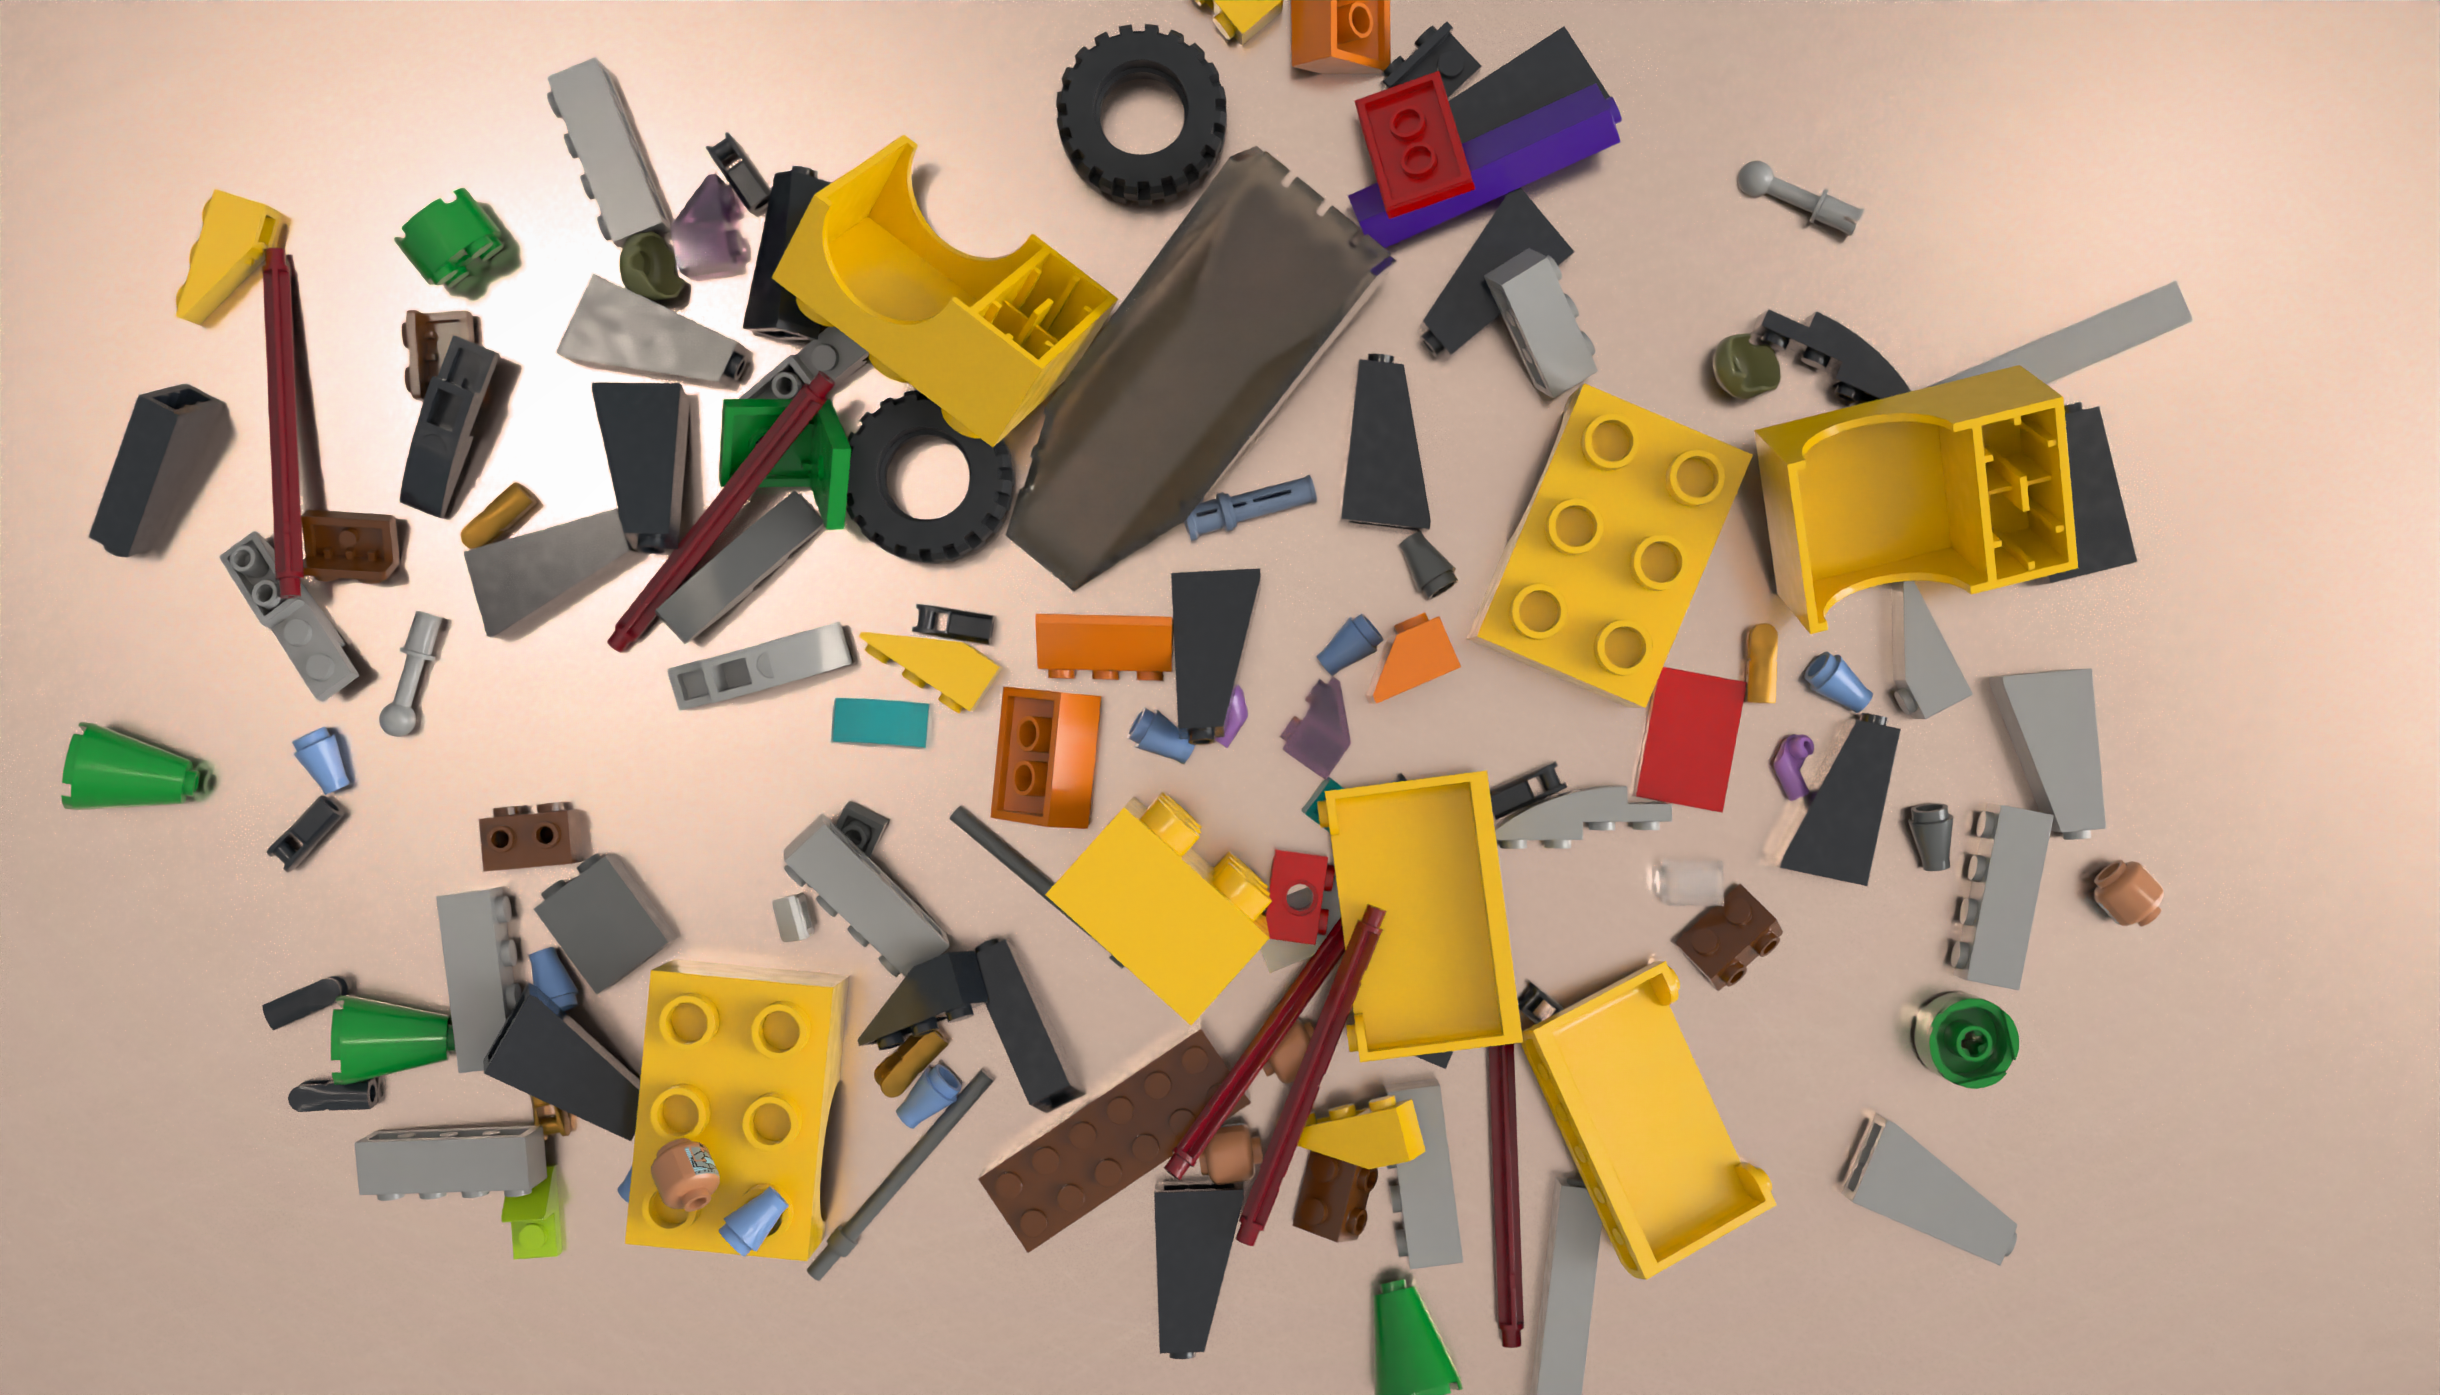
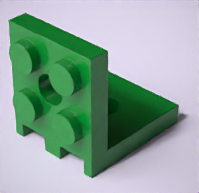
[718,399,851,530]

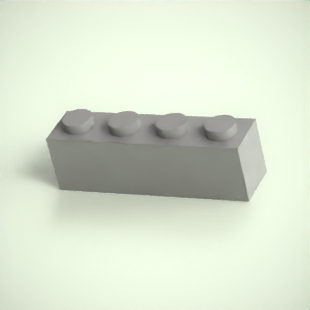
[546,57,672,249]
[1951,803,2054,990]
[783,813,950,977]
[436,886,522,1073]
[1384,1079,1463,1270]
[354,1125,547,1201]

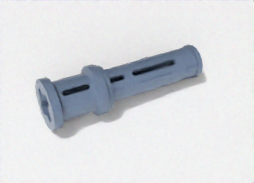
[1180,475,1317,542]

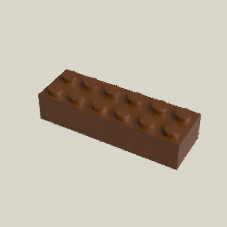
[978,1022,1251,1253]

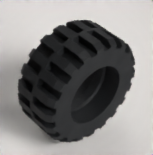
[1056,24,1227,206]
[846,390,1015,564]

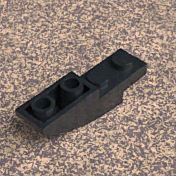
[1752,309,1911,404]
[399,335,500,519]

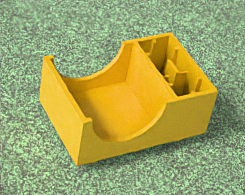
[772,135,1119,447]
[1754,365,2078,634]
[1466,383,1753,708]
[1045,791,1272,1025]
[625,959,850,1261]

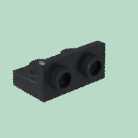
[1380,21,1482,100]

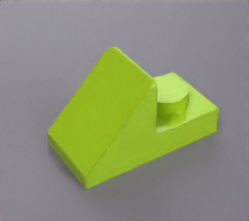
[501,1165,562,1260]

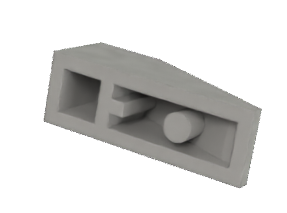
[1892,581,1973,719]

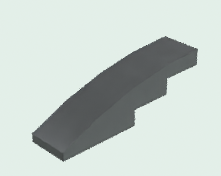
[655,490,824,645]

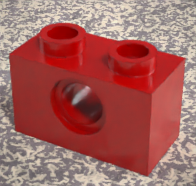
[1265,847,1335,945]

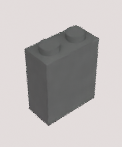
[533,853,678,995]

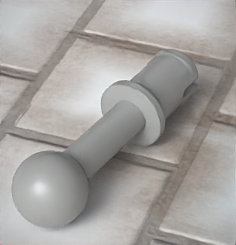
[1738,160,1864,236]
[379,610,443,737]

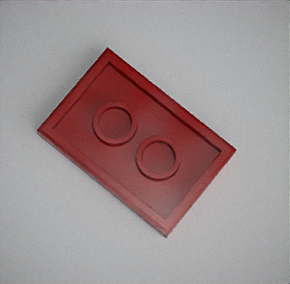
[1354,71,1475,219]
[1633,667,1747,813]

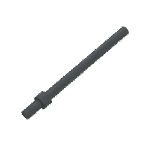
[949,805,1125,969]
[806,1069,995,1281]

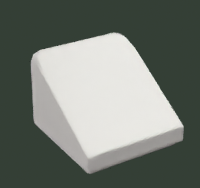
[772,892,814,942]

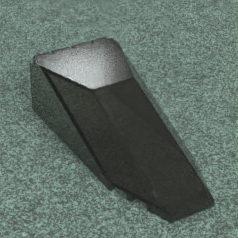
[1005,146,1397,591]

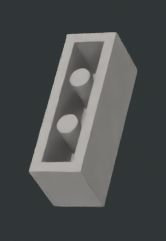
[1484,248,1598,399]

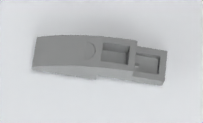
[738,327,869,444]
[218,530,359,702]
[666,621,852,711]
[1494,785,1672,849]

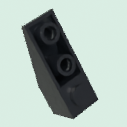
[857,951,989,1051]

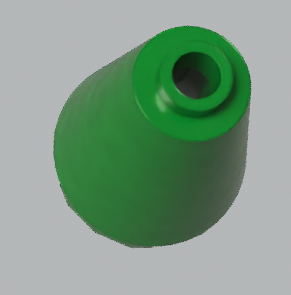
[61,722,200,810]
[331,995,456,1085]
[1373,1279,1463,1395]

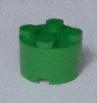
[393,187,504,288]
[1915,992,2019,1089]

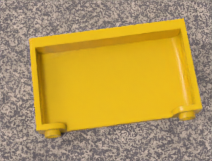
[1317,770,1523,1062]
[1521,961,1777,1280]

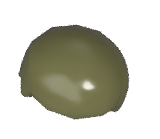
[619,231,685,300]
[1712,333,1781,399]

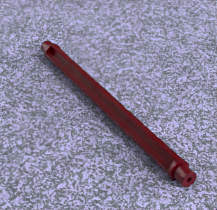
[262,248,304,599]
[607,371,835,653]
[1235,904,1386,1246]
[1164,917,1346,1180]
[1488,1043,1524,1348]

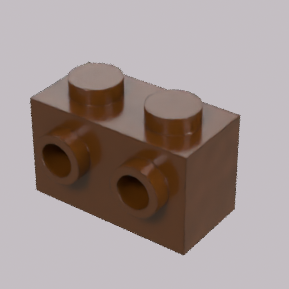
[478,801,583,872]

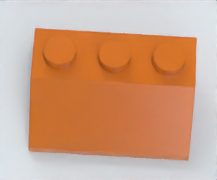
[1291,0,1391,74]
[1365,612,1461,704]
[1035,614,1174,681]
[990,686,1101,829]

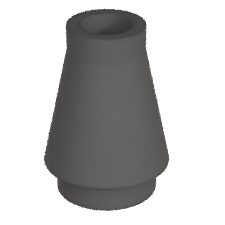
[1399,531,1458,600]
[1908,803,1954,871]

